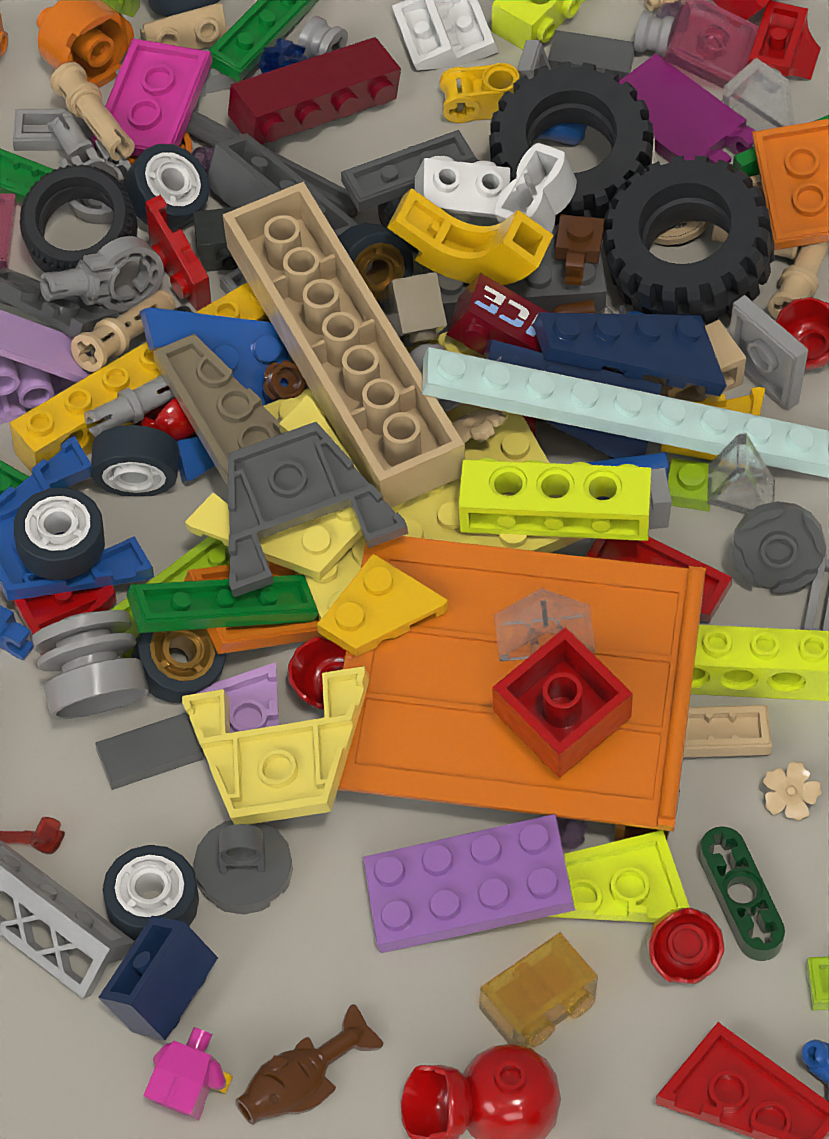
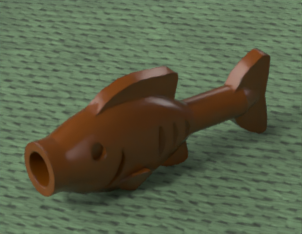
[235,1004,383,1125]

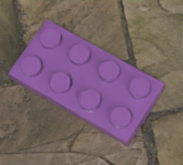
[363,814,575,953]

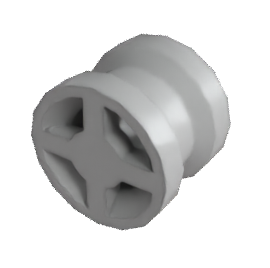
[634,10,676,58]
[298,16,348,57]

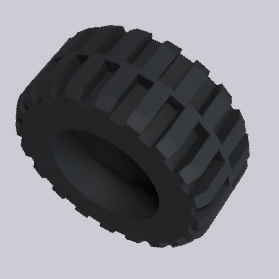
[489,61,654,226]
[602,155,774,325]

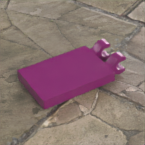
[619,54,756,164]

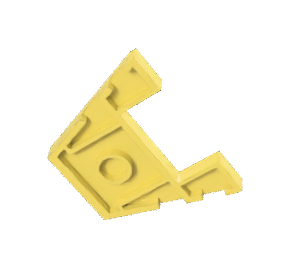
[185,395,363,580]
[182,666,369,825]

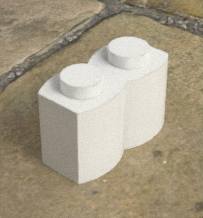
[495,143,577,233]

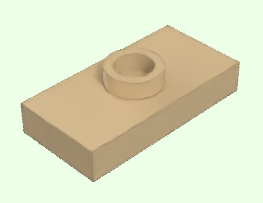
[683,705,772,757]

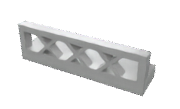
[0,840,135,998]

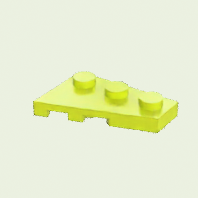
[548,830,690,923]

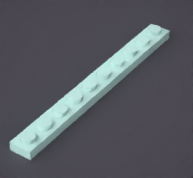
[422,347,829,478]

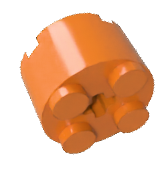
[37,0,135,88]

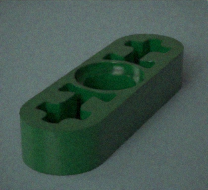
[699,826,785,961]

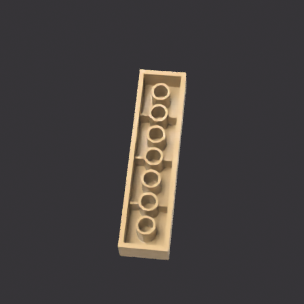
[222,181,465,508]

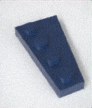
[533,312,727,397]
[483,340,662,459]

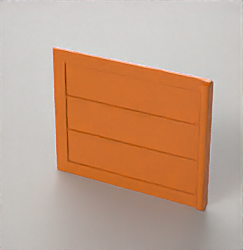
[338,536,706,831]

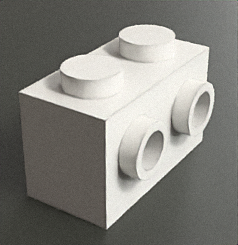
[415,156,510,226]

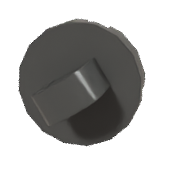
[732,501,826,593]
[194,820,293,915]

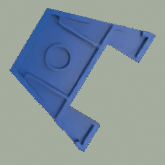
[140,307,290,483]
[0,436,154,601]

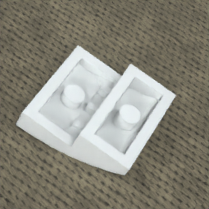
[392,0,499,70]

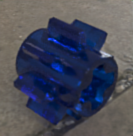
[258,38,308,74]

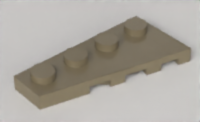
[153,334,283,486]

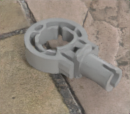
[50,113,131,224]
[40,236,164,312]

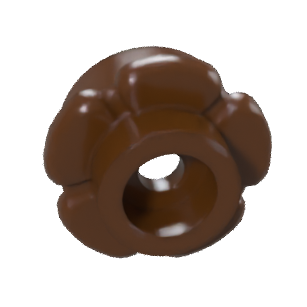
[263,360,306,400]

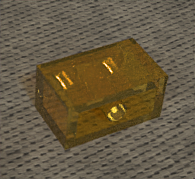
[479,932,598,1047]

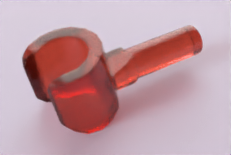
[0,817,65,855]

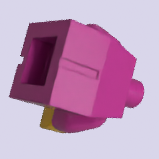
[143,1027,233,1120]

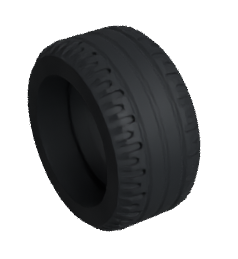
[19,164,138,273]

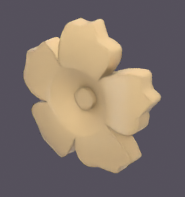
[452,408,506,443]
[763,761,822,821]

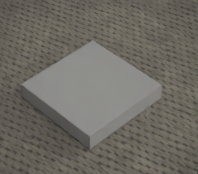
[729,295,808,411]

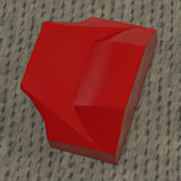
[747,0,821,80]

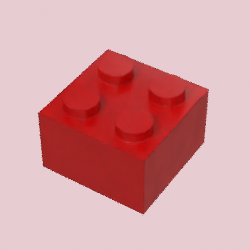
[492,627,633,778]

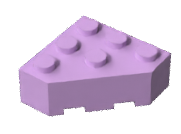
[0,310,96,424]

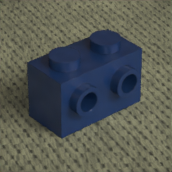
[98,915,218,1040]

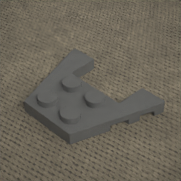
[228,422,408,597]

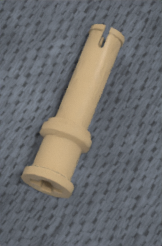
[50,62,135,161]
[768,241,829,319]
[71,290,176,372]

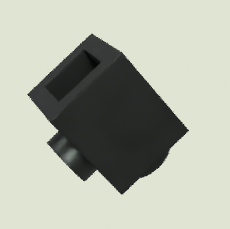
[193,206,242,272]

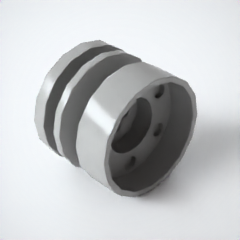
[31,610,149,719]

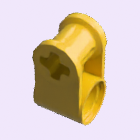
[439,63,520,123]

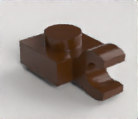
[555,214,604,286]

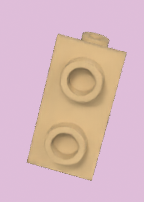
[140,2,227,50]

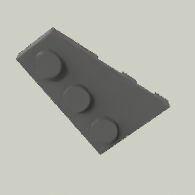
[0,268,120,338]

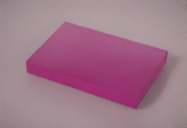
[91,38,213,156]

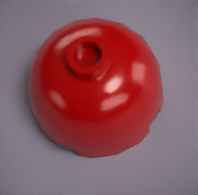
[463,1044,561,1139]

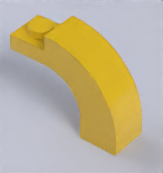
[387,188,553,285]

